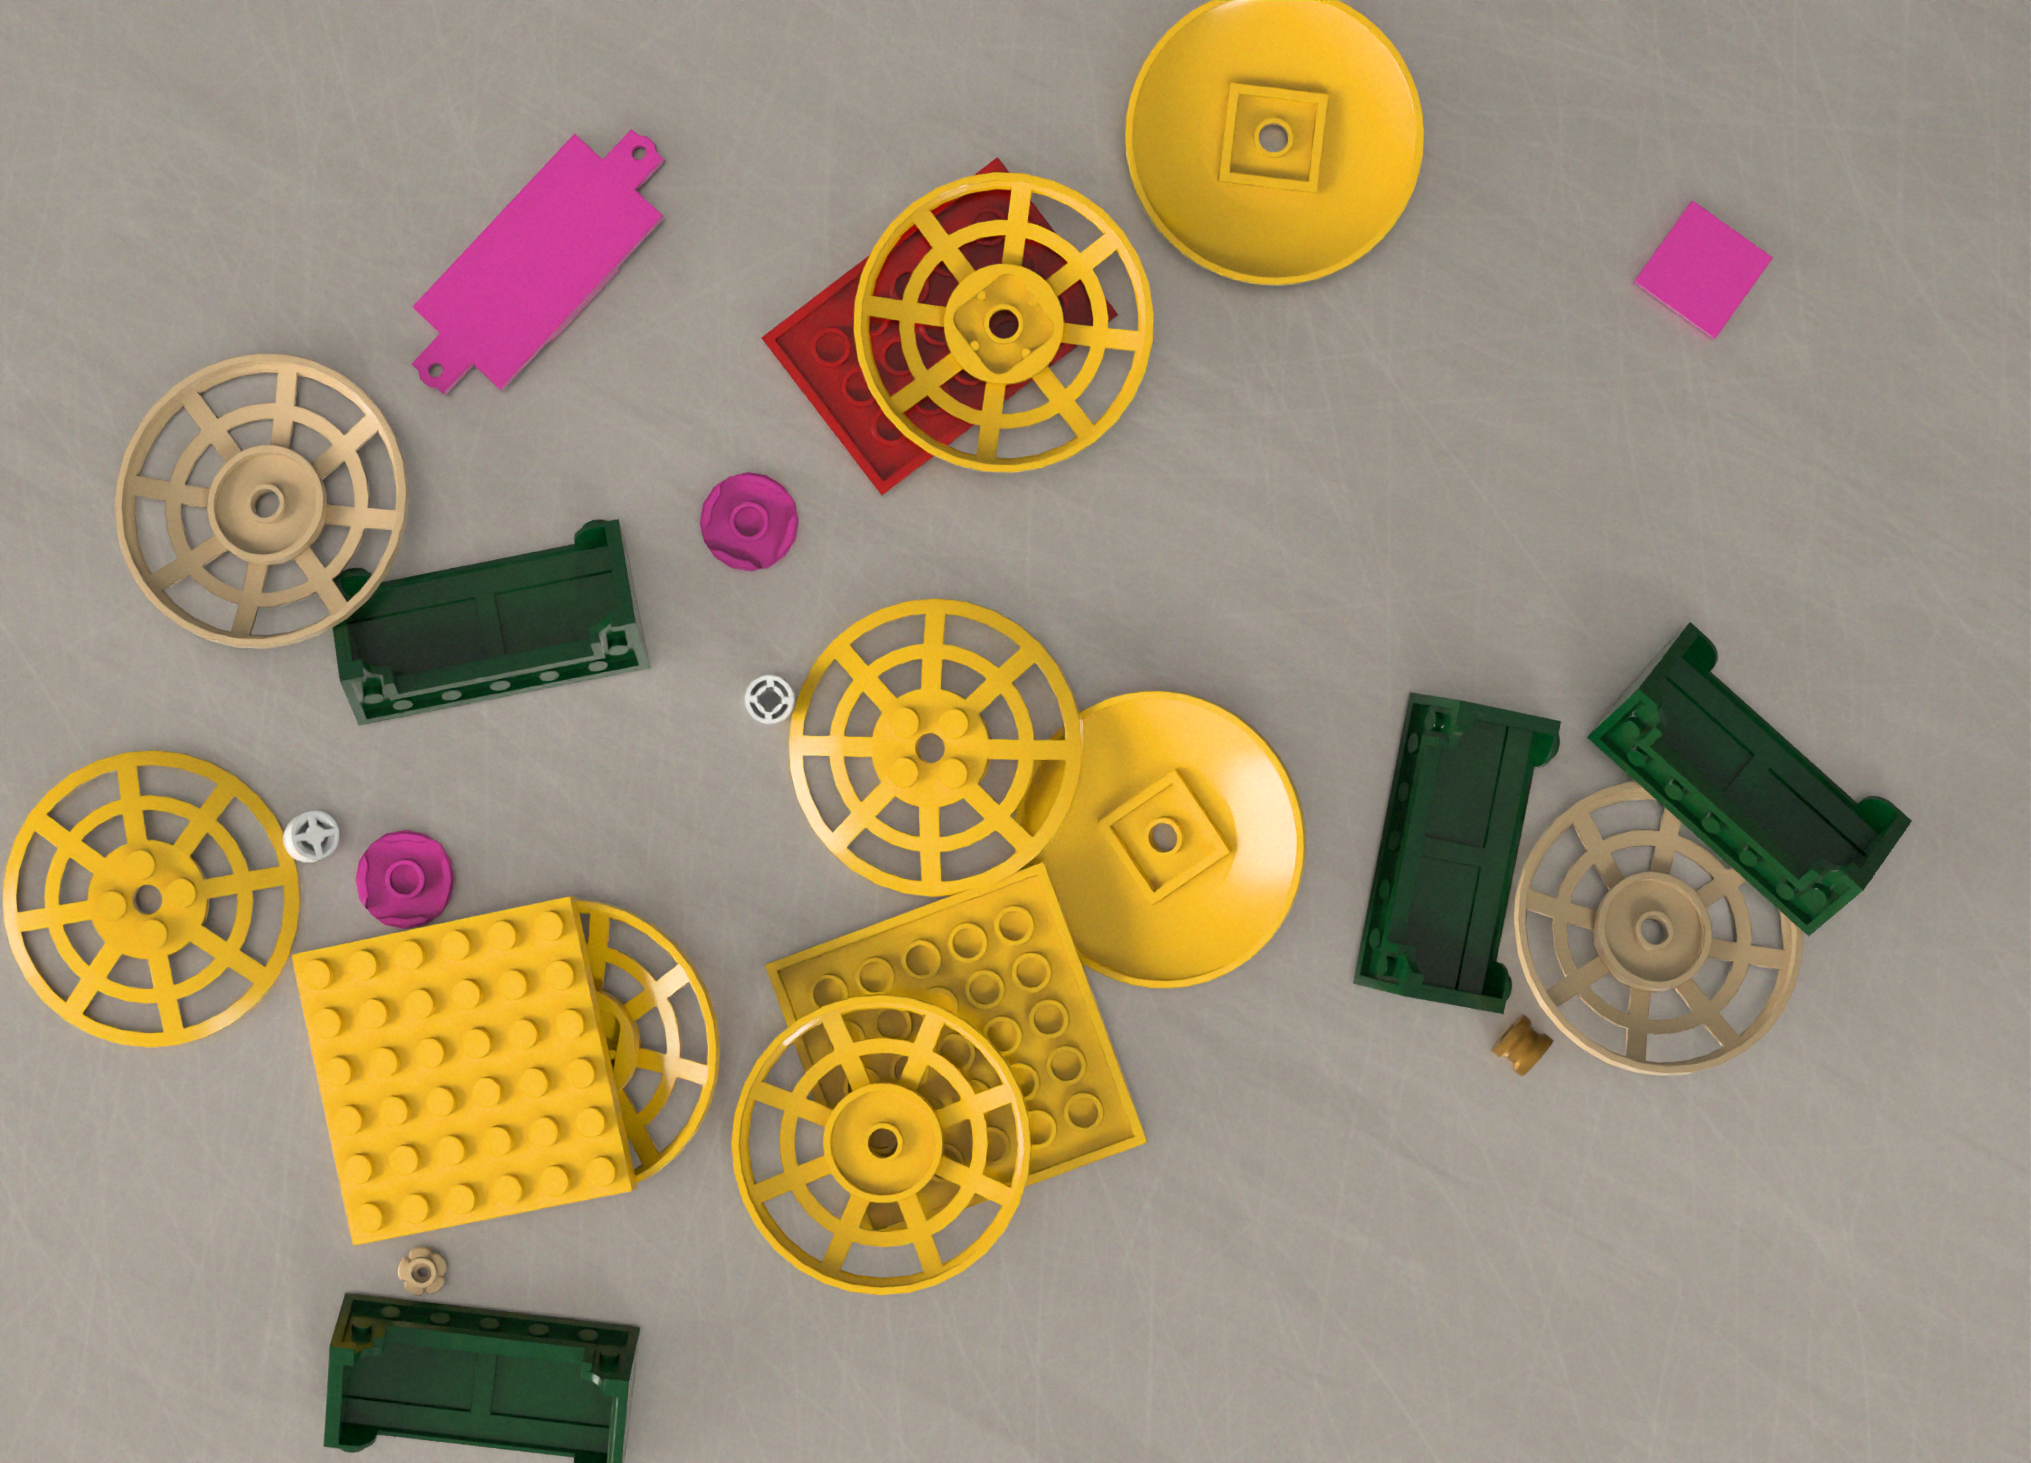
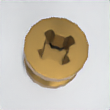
[1491,1014,1554,1077]

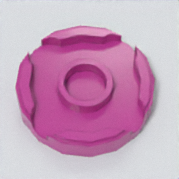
[700,472,799,572]
[355,830,456,929]

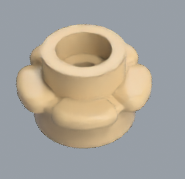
[398,1247,447,1296]

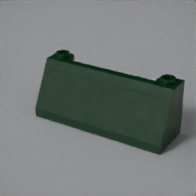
[330,519,650,726]
[1587,622,1912,936]
[1353,692,1561,1014]
[323,1293,640,1463]

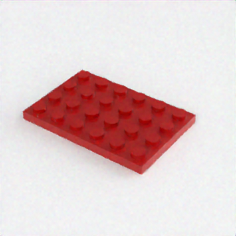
[761,157,1118,496]

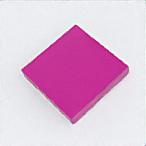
[1633,200,1773,340]

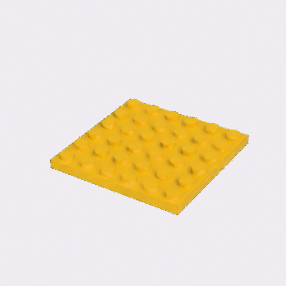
[765,861,1148,1231]
[291,895,638,1246]

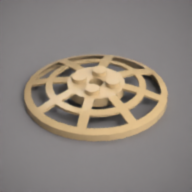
[114,353,410,649]
[1514,781,1804,1076]

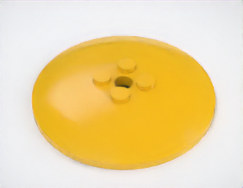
[1125,0,1424,286]
[1014,690,1306,988]

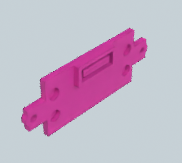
[412,129,665,396]

